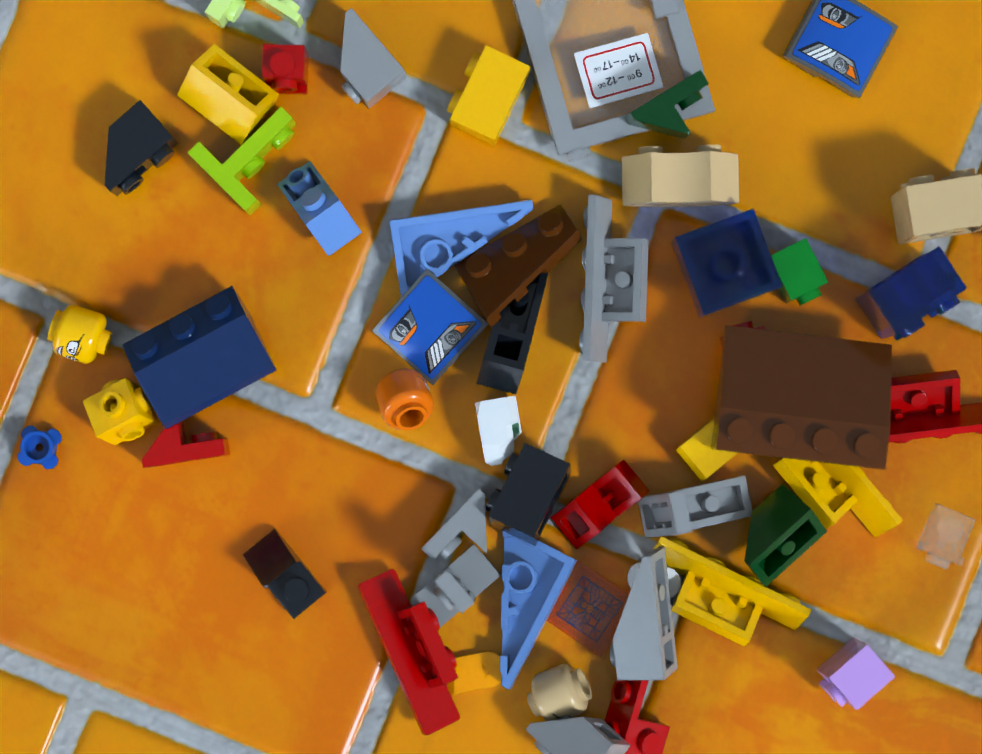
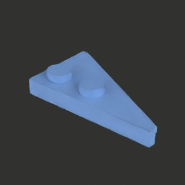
[389,199,533,297]
[500,531,577,690]

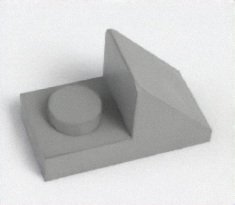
[421,488,487,560]

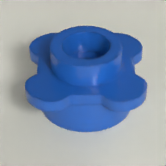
[18,426,62,469]

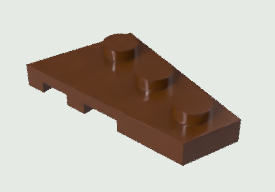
[454,204,582,328]

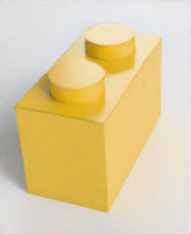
[177,44,279,145]
[447,45,530,146]

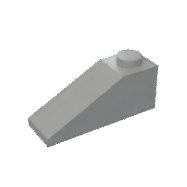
[610,547,678,680]

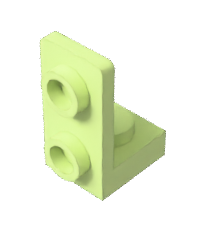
[205,0,304,29]

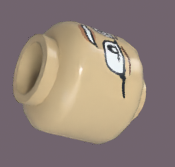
[527,664,592,721]

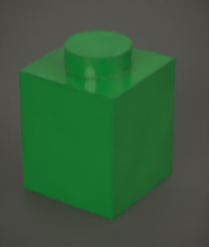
[764,238,828,306]

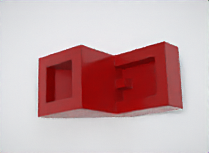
[551,459,650,550]

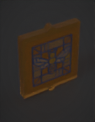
[547,560,629,657]

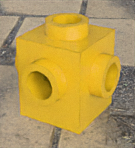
[83,378,157,445]

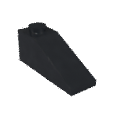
[476,272,549,394]

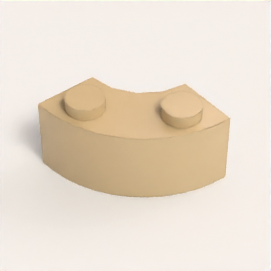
[622,145,739,207]

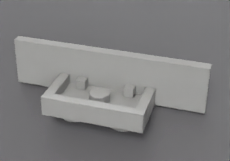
[579,195,649,363]

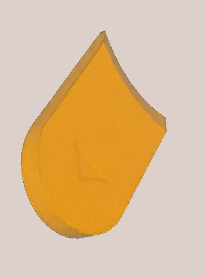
[446,651,501,696]

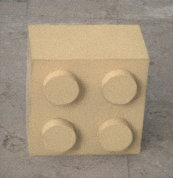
[890,168,982,245]

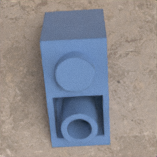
[277,161,362,256]

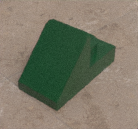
[625,70,709,138]

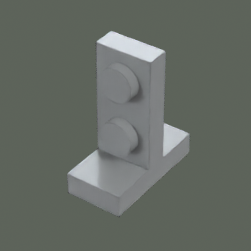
[638,475,753,538]
[412,544,501,628]

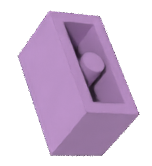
[816,637,895,710]

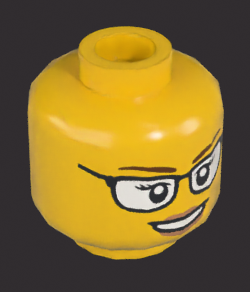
[47,305,113,364]

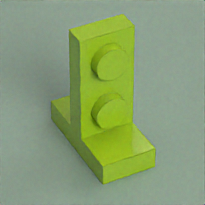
[187,107,297,215]

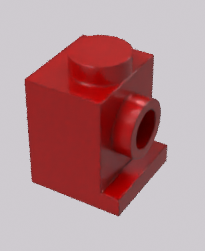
[262,44,309,95]

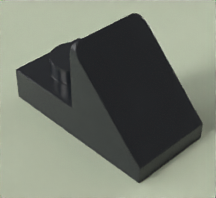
[243,528,327,619]

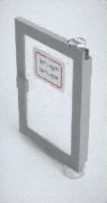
[512,0,715,162]

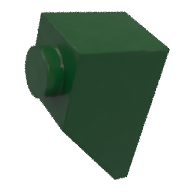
[744,484,827,587]

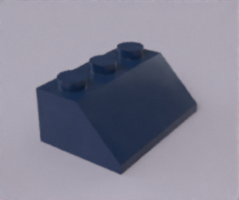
[122,286,276,429]

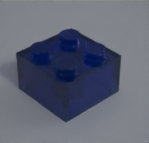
[671,208,783,319]
[855,246,967,341]

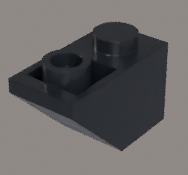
[104,100,178,196]

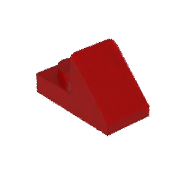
[142,420,230,468]

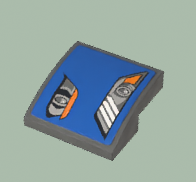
[782,0,898,98]
[372,269,488,385]

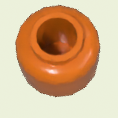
[375,369,434,431]

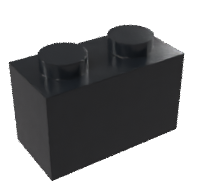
[486,443,571,546]

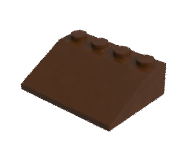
[711,325,892,470]

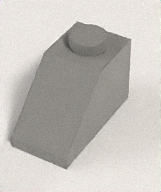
[340,8,406,109]

